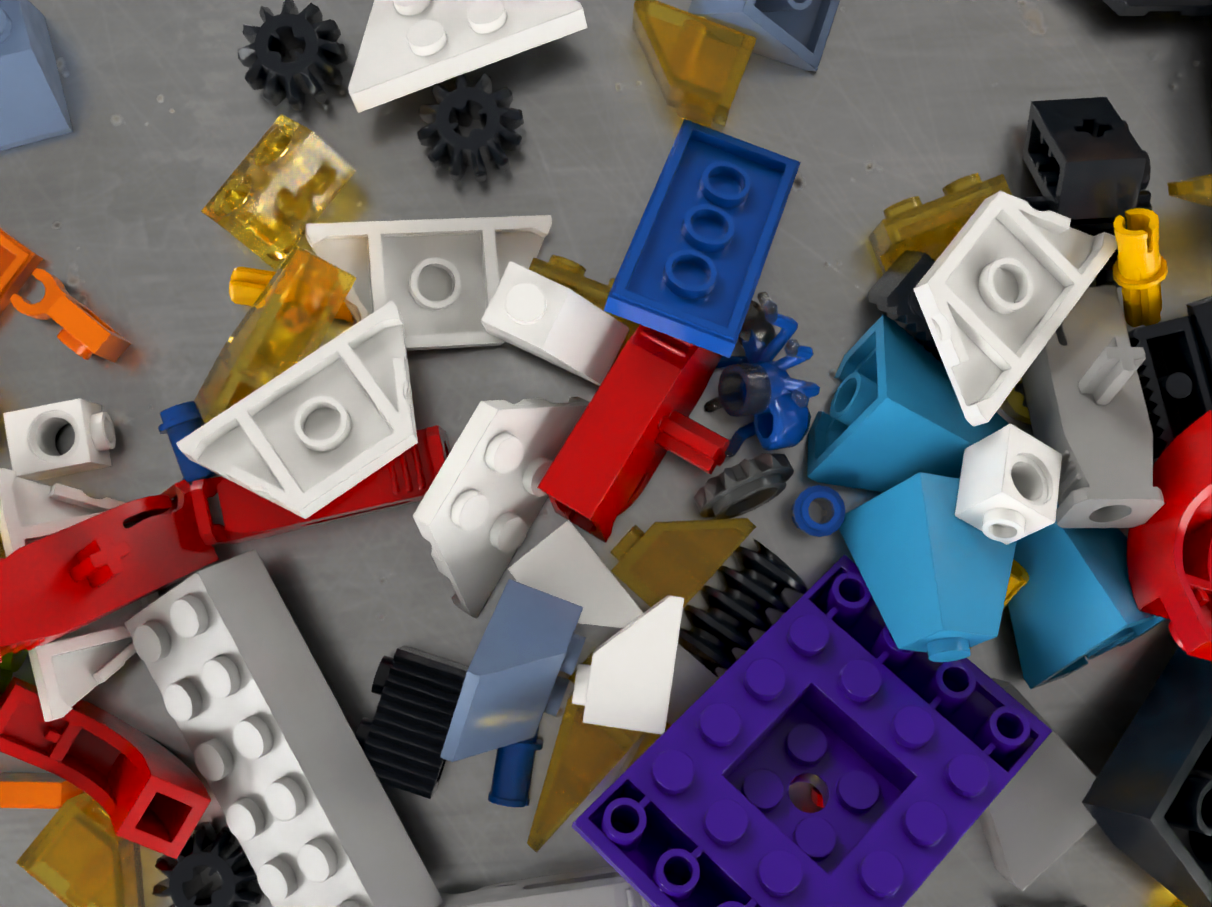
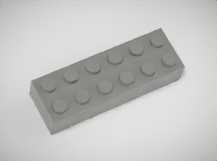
[124,549,444,907]

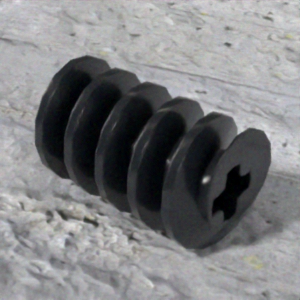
[678,538,808,678]

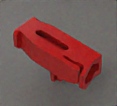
[537,325,730,543]
[190,425,451,545]
[0,479,219,664]

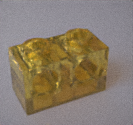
[201,114,356,270]

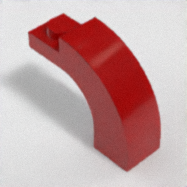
[1127,410,1212,661]
[0,676,211,859]

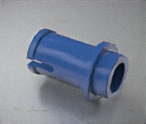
[158,401,218,485]
[791,485,846,537]
[488,727,543,807]

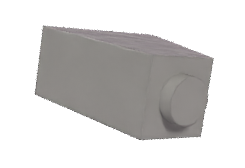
[979,678,1097,892]

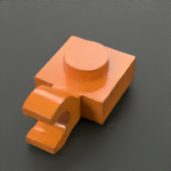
[10,268,131,363]

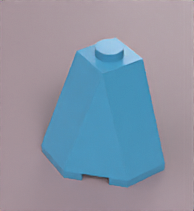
[807,315,1009,492]
[839,472,1017,662]
[1008,502,1167,689]

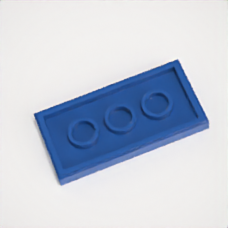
[604,119,801,358]

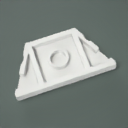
[348,0,588,113]
[913,191,1117,427]
[305,215,552,351]
[176,300,418,519]
[413,397,590,618]
[0,468,159,722]

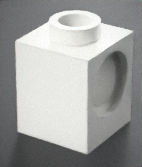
[3,398,116,481]
[955,423,1062,545]

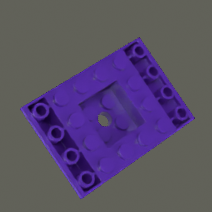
[572,554,1052,907]

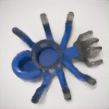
[704,292,820,457]

